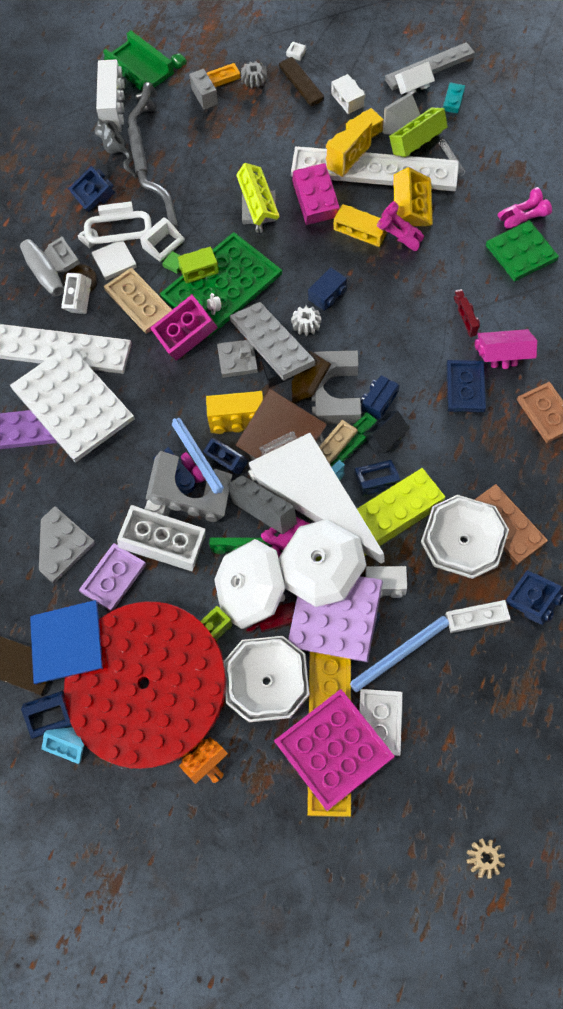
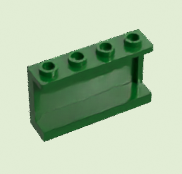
[103,30,174,91]

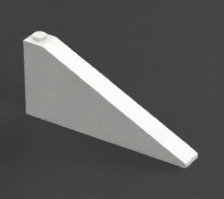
[248,433,385,563]

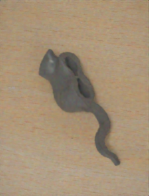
[95,119,137,178]

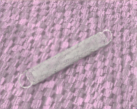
[439,140,465,175]

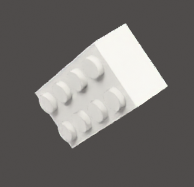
[96,60,125,132]
[117,505,205,571]

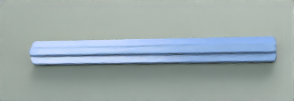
[172,418,224,494]
[350,616,449,692]

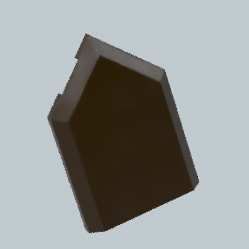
[292,350,331,404]

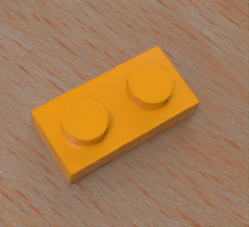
[207,63,241,87]

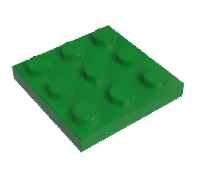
[486,220,559,282]

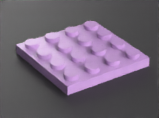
[287,576,383,662]

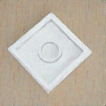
[92,241,137,280]

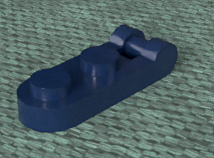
[153,447,196,494]

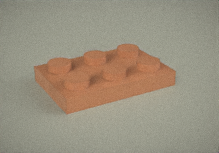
[517,382,563,443]

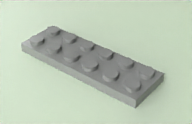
[230,302,315,380]

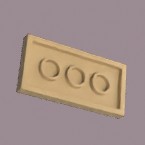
[104,267,172,334]

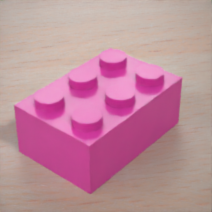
[292,163,340,225]
[150,295,218,361]

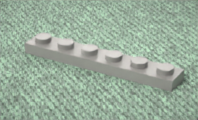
[385,42,475,91]

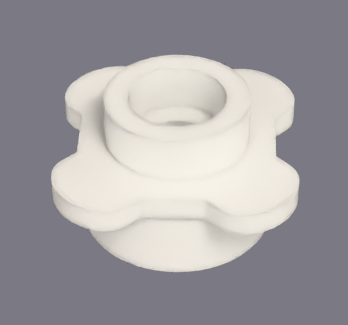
[207,293,221,315]

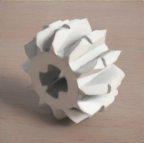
[291,305,321,336]

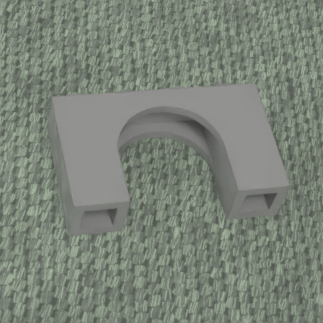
[312,351,361,424]
[146,451,232,522]

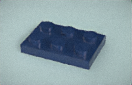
[446,360,486,412]

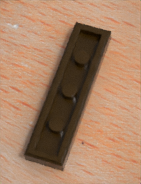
[279,57,324,106]

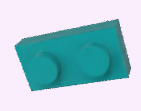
[443,83,465,113]

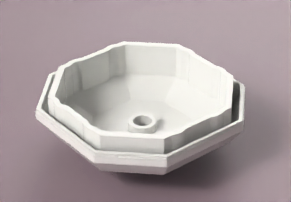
[421,495,509,579]
[278,519,367,607]
[214,539,285,629]
[224,636,309,722]

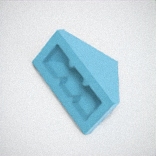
[42,727,84,764]

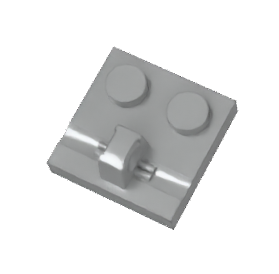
[217,340,258,378]

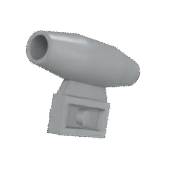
[20,237,80,297]

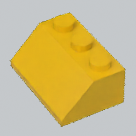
[393,167,433,226]

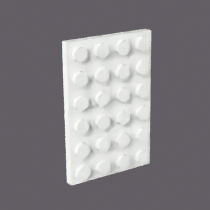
[10,345,135,463]

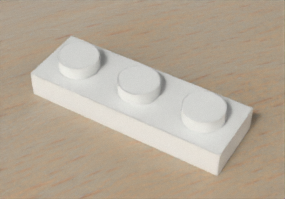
[445,600,511,633]

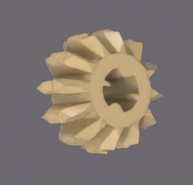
[467,839,505,879]

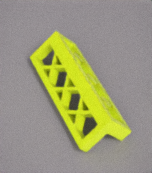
[237,163,279,225]

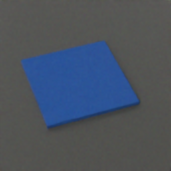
[30,600,103,684]

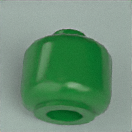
[171,53,187,69]

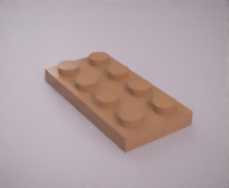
[475,484,548,565]

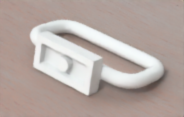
[84,202,152,244]

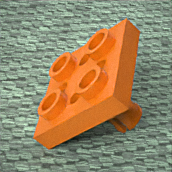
[179,737,228,784]

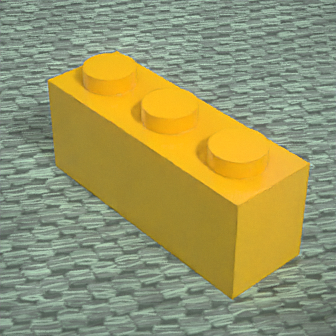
[334,204,388,247]

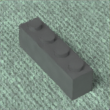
[228,475,297,534]

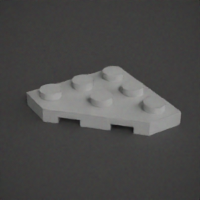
[39,506,96,584]

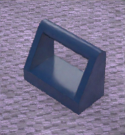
[354,460,400,497]
[21,691,72,739]

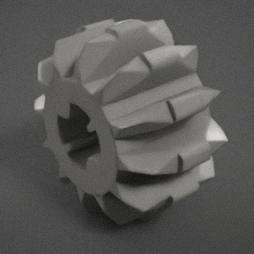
[241,61,267,88]

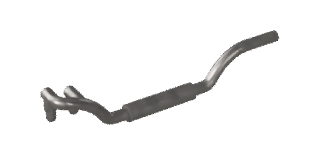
[128,82,178,228]

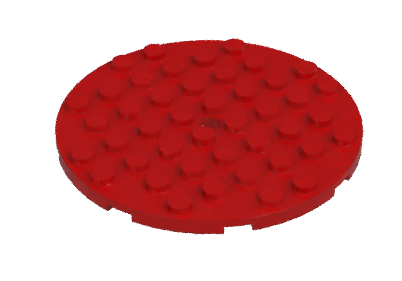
[64,602,226,769]

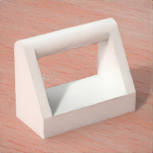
[140,217,185,262]

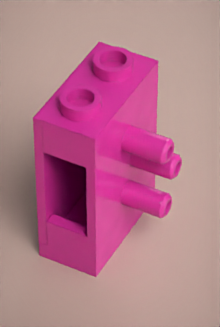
[475,329,537,369]

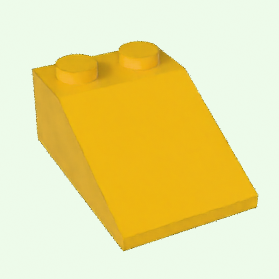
[326,120,373,177]

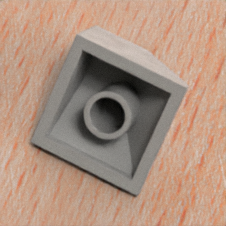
[383,93,420,135]

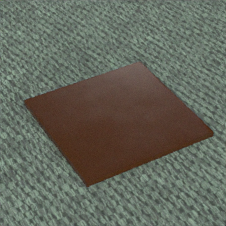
[235,389,327,459]

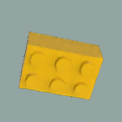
[206,391,263,434]

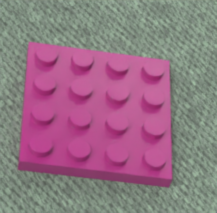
[274,689,395,811]

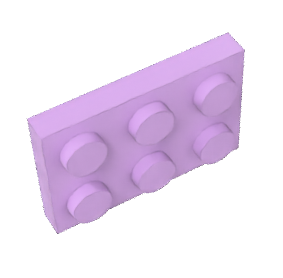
[79,543,146,611]

